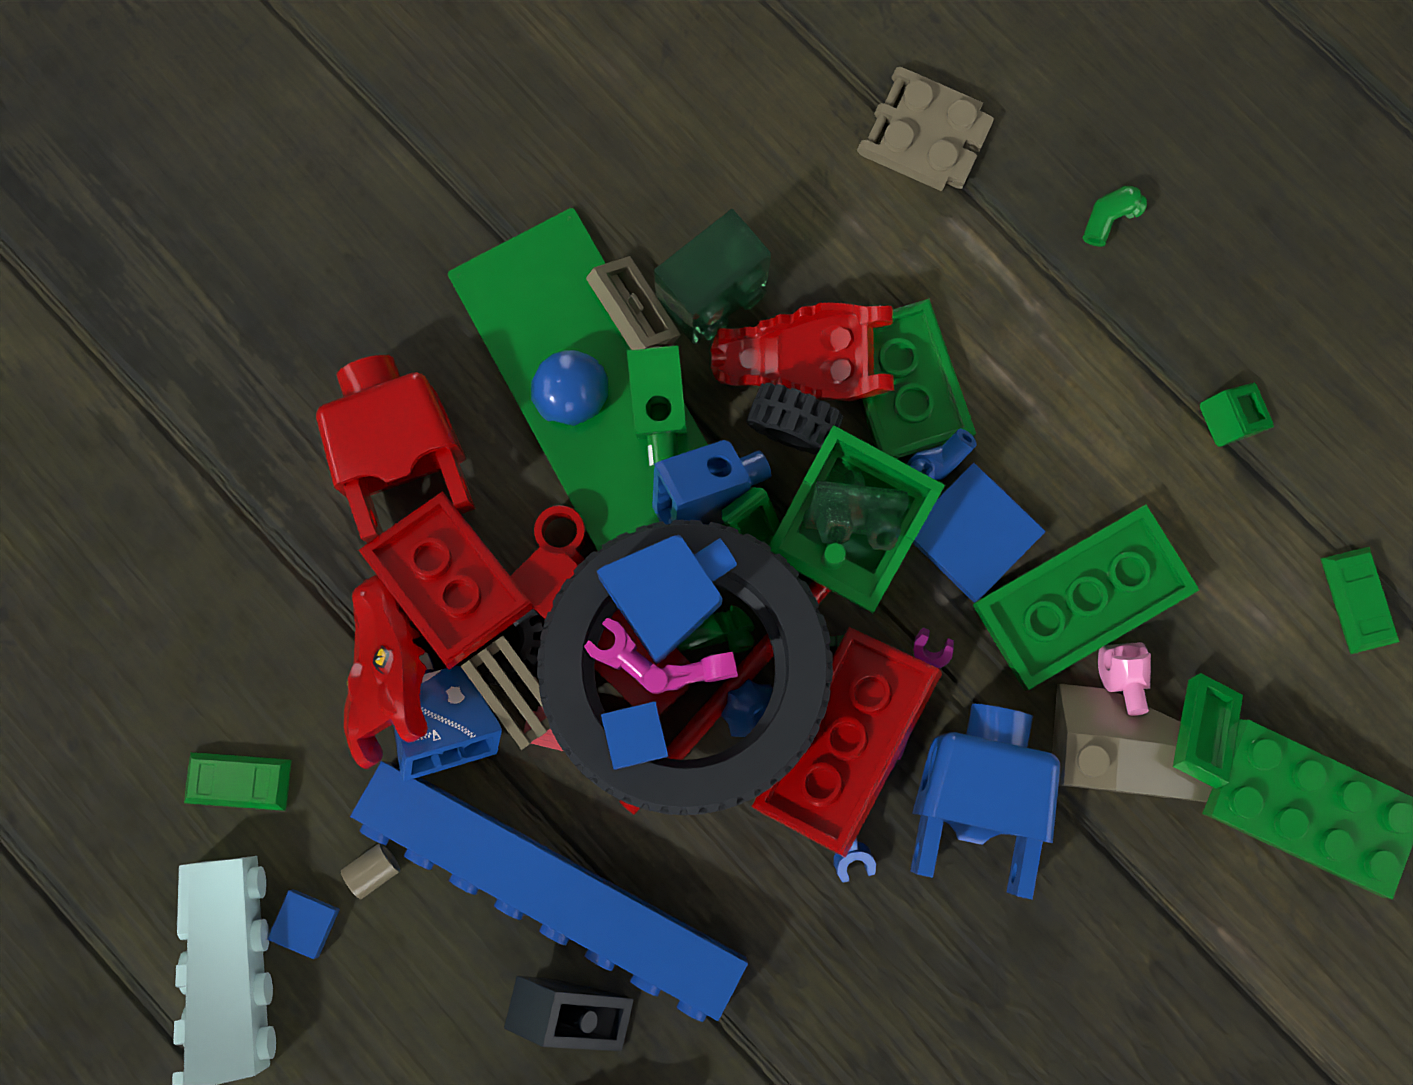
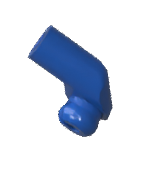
[907,429,977,481]

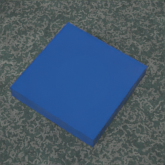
[913,463,1046,603]

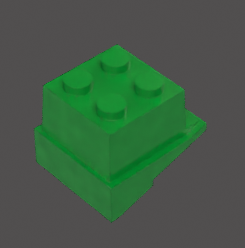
[768,425,945,613]

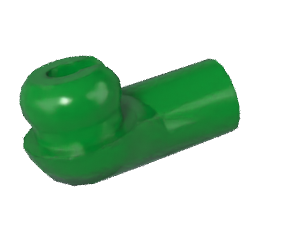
[1082,186,1147,247]

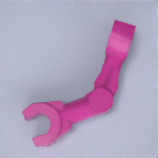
[584,618,738,694]

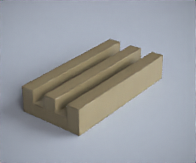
[586,256,681,350]
[461,635,550,750]

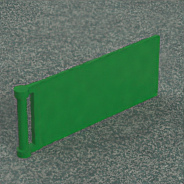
[448,208,725,551]

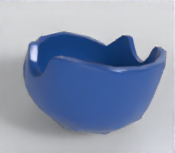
[531,350,608,426]

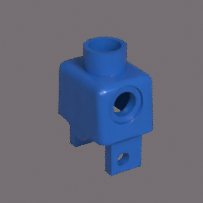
[910,704,1060,900]

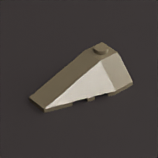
[1052,684,1212,802]

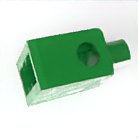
[627,346,687,466]

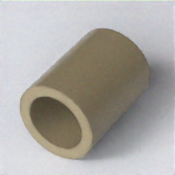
[341,843,401,899]

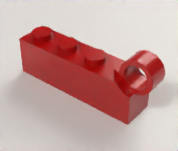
[510,505,694,719]

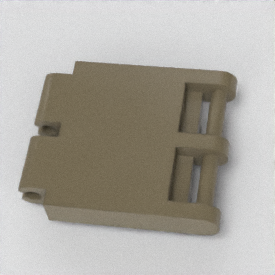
[857,67,994,191]

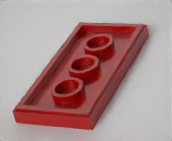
[752,627,942,858]

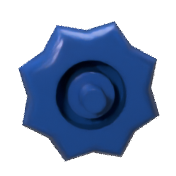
[721,679,773,737]

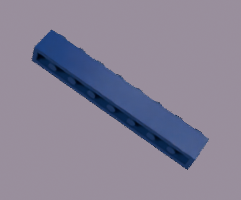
[350,761,748,1022]

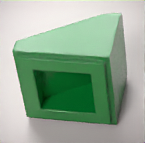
[1200,382,1274,447]

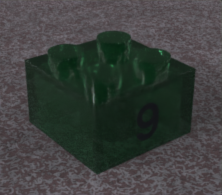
[654,208,771,344]

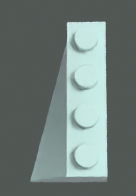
[172,856,276,1085]

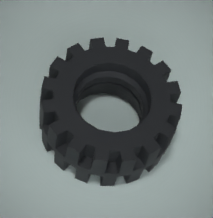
[746,383,843,455]

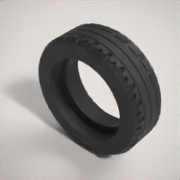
[537,520,833,815]

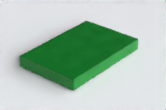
[859,299,976,460]

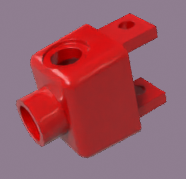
[316,355,476,543]

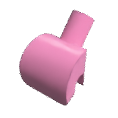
[1098,642,1151,716]

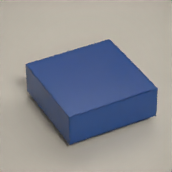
[601,702,668,770]
[267,889,340,960]

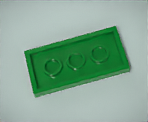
[972,504,1200,691]
[1202,719,1413,900]

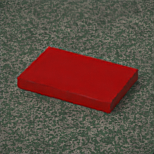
[359,491,533,670]

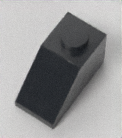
[504,976,634,1051]

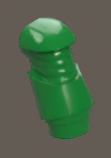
[677,605,755,654]

